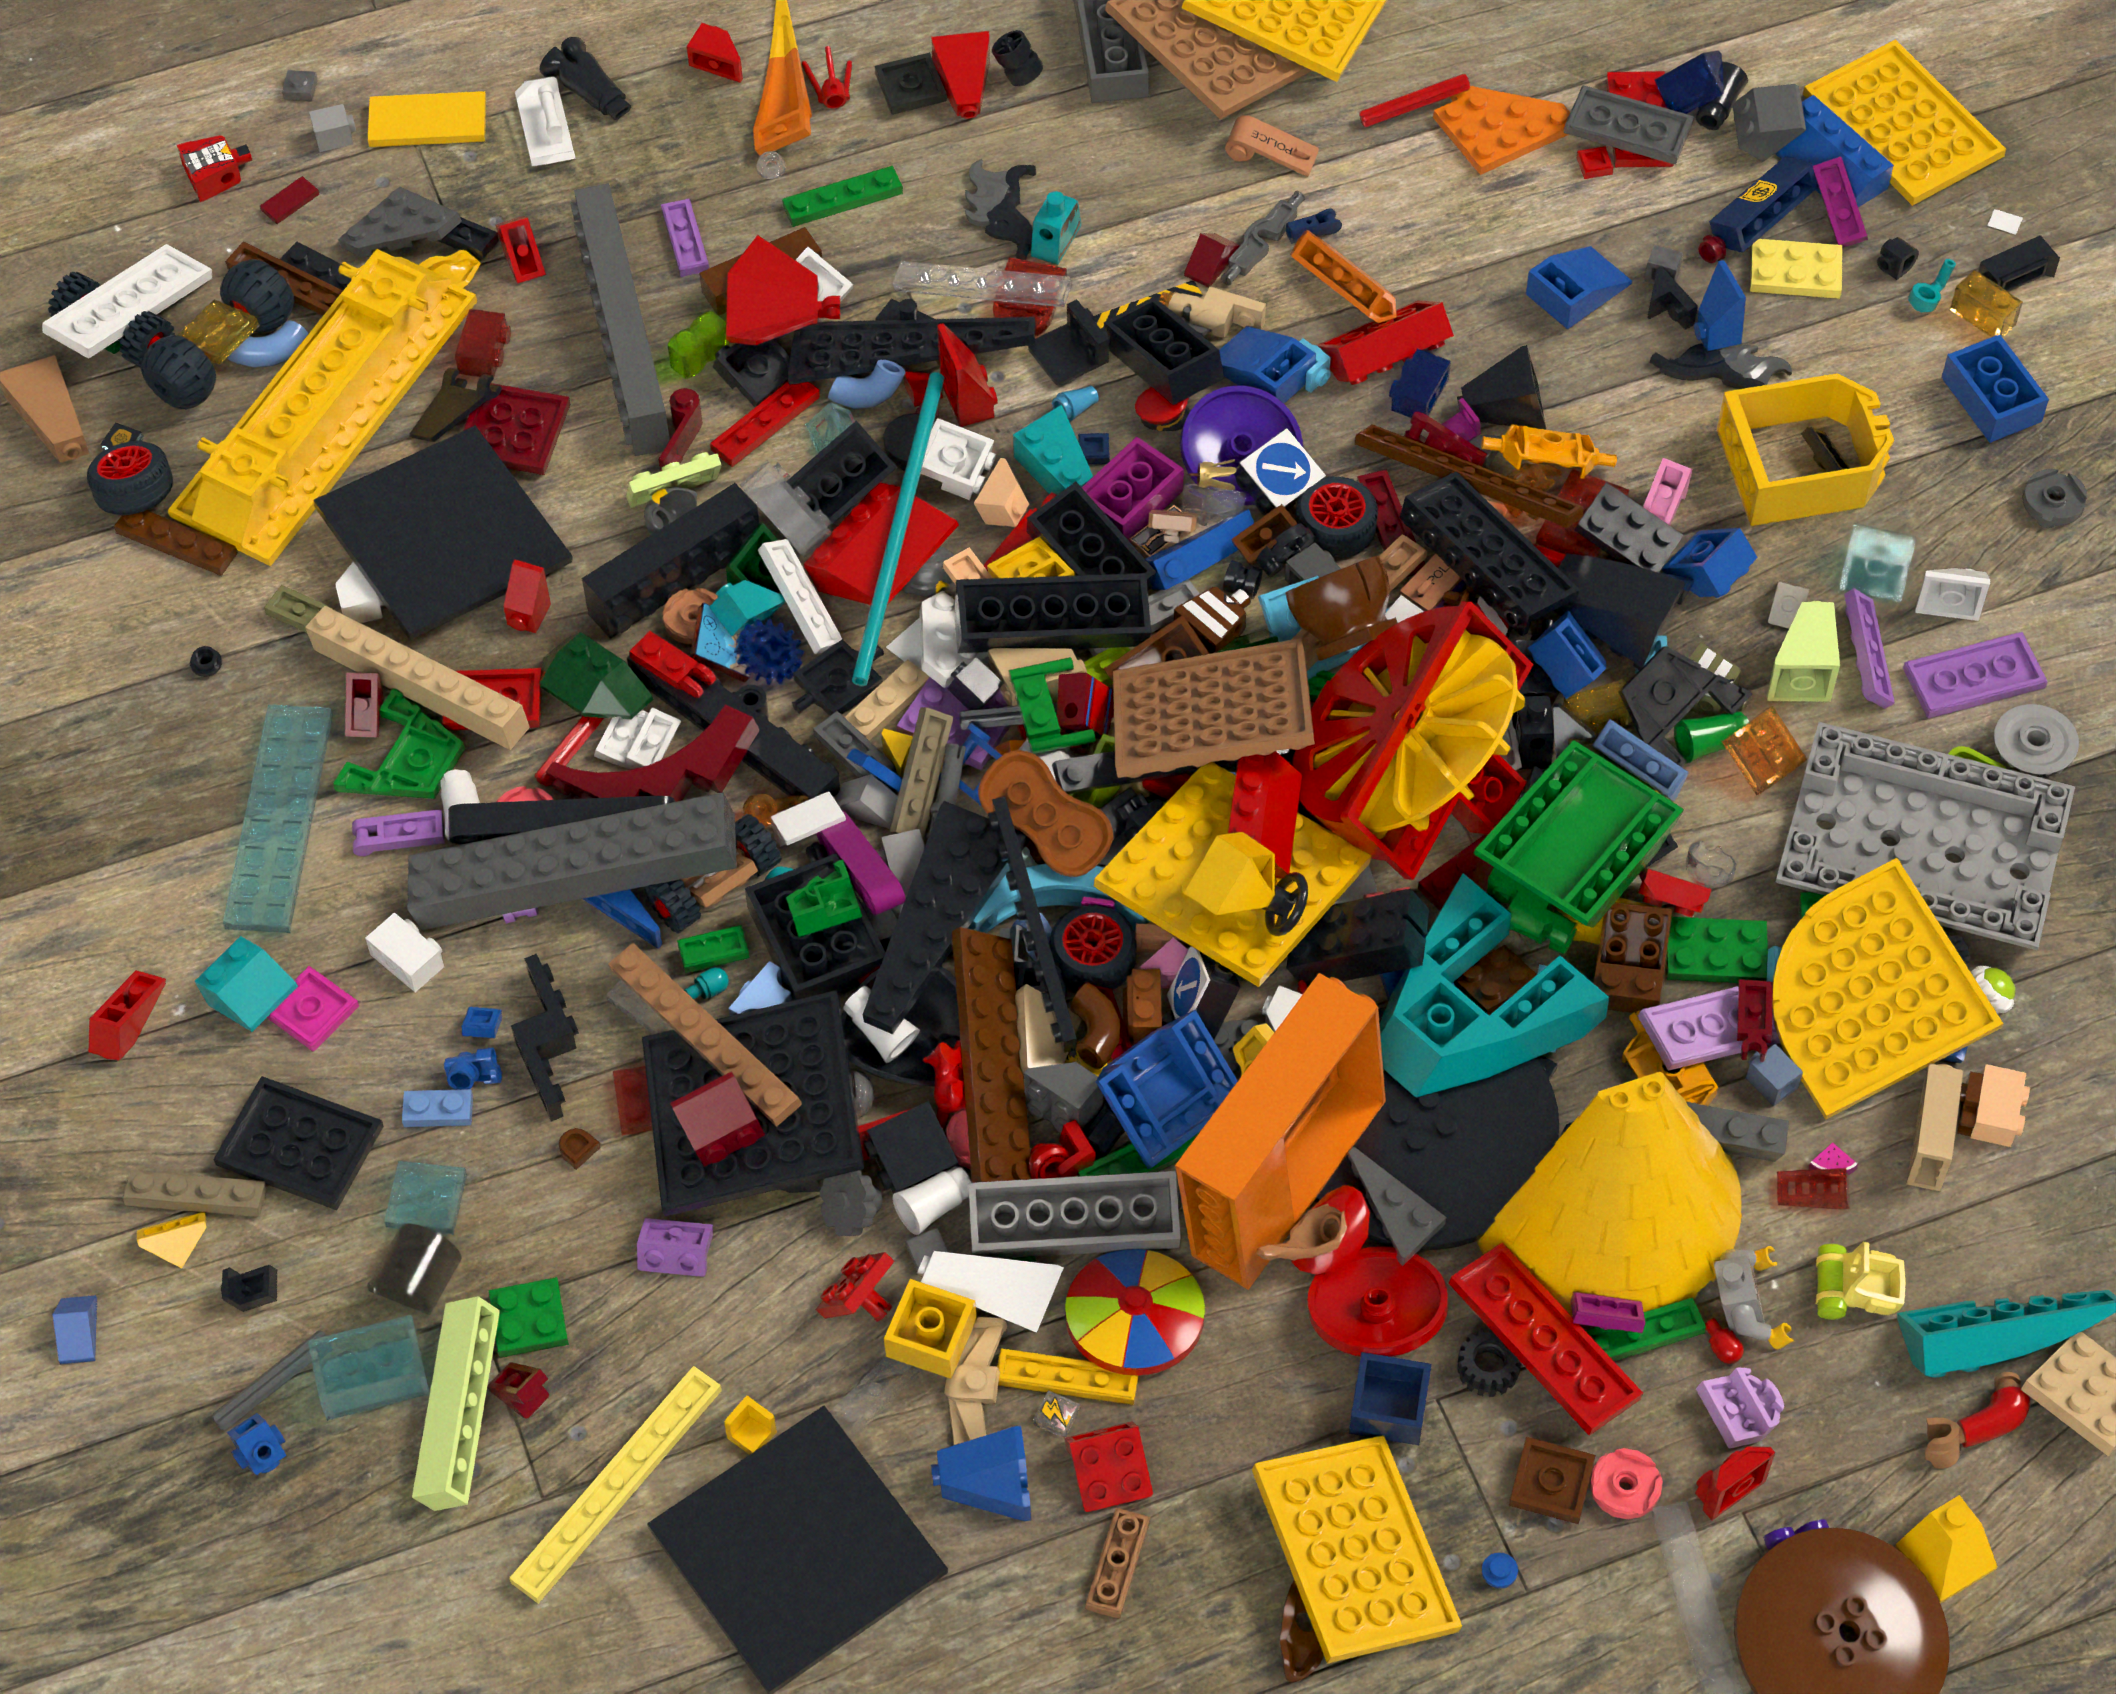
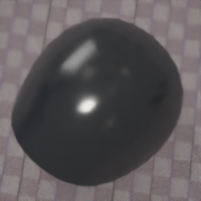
[842,966,960,1087]

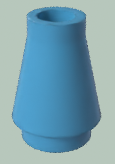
[1052,386,1099,421]

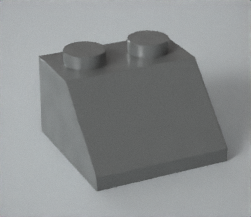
[1732,84,1806,162]

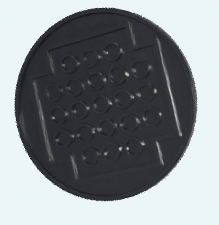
[1314,1007,1560,1250]

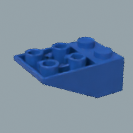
[1526,246,1632,330]
[1219,326,1316,404]
[1528,611,1606,699]

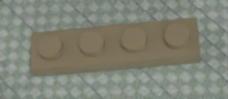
[890,707,954,840]
[123,1170,267,1217]

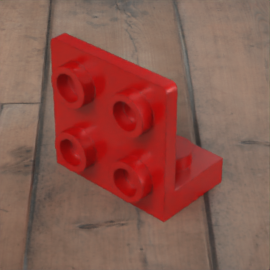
[1064,1421,1153,1512]

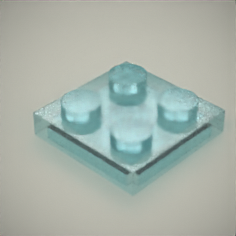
[384,1161,467,1235]

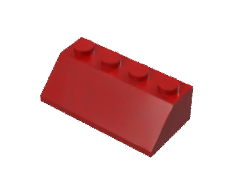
[1317,300,1454,385]
[1227,751,1302,878]

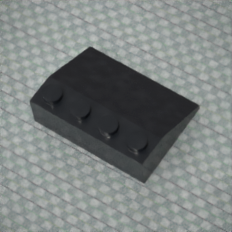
[745,853,886,1001]

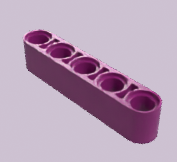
[815,810,906,916]

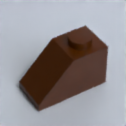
[1231,504,1297,565]

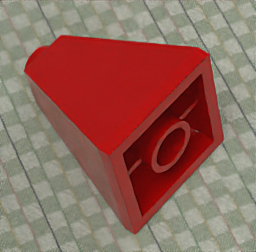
[931,31,990,119]

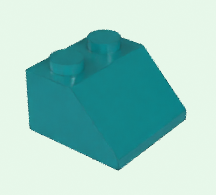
[194,936,298,1032]

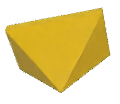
[137,1212,207,1268]

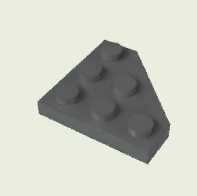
[338,187,462,257]

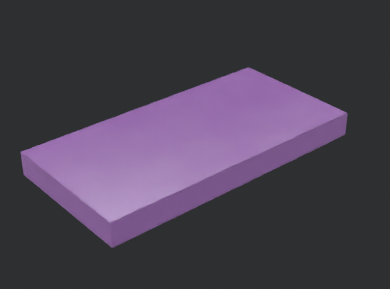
[1903,632,2048,719]

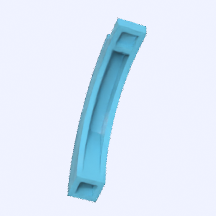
[968,864,1151,933]

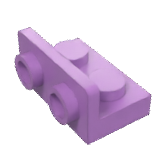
[637,1218,713,1277]

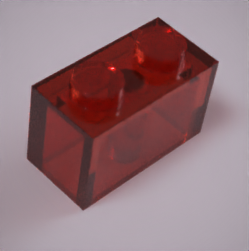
[455,309,511,377]

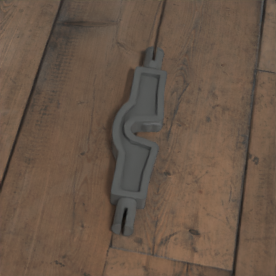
[1221,191,1305,285]

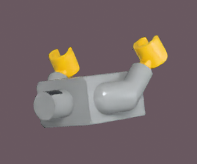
[1714,1246,1794,1350]

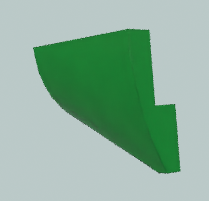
[786,860,862,937]

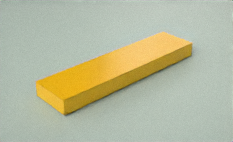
[997,1348,1139,1405]

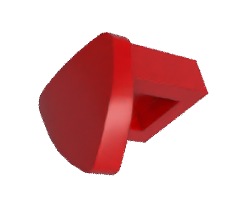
[1057,1120,1096,1178]

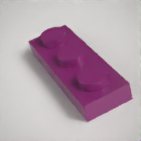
[1813,157,1868,248]

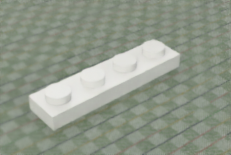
[758,539,842,654]

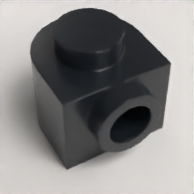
[1877,237,1919,280]

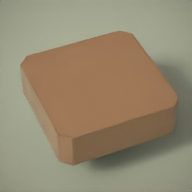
[1148,510,1198,543]

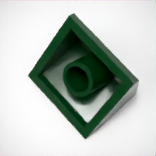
[725,523,782,595]

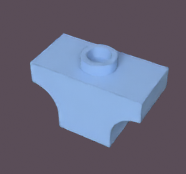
[728,961,792,1016]

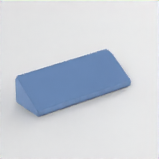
[1592,719,1689,801]

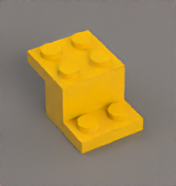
[987,537,1075,578]

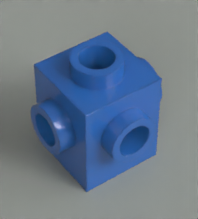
[227,1413,287,1475]

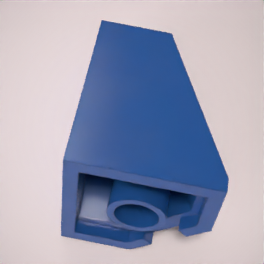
[931,1426,1031,1521]

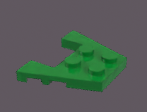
[333,688,465,799]

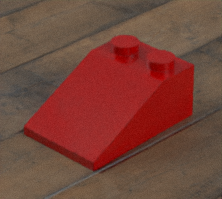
[937,323,998,427]

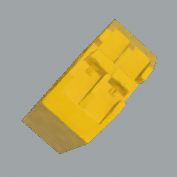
[1717,373,1894,526]

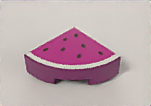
[1808,1142,1858,1177]

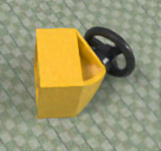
[1184,832,1308,937]

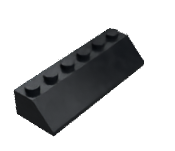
[955,573,1152,653]

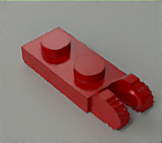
[629,631,716,698]

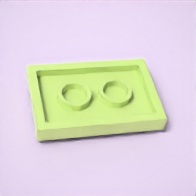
[626,452,721,508]

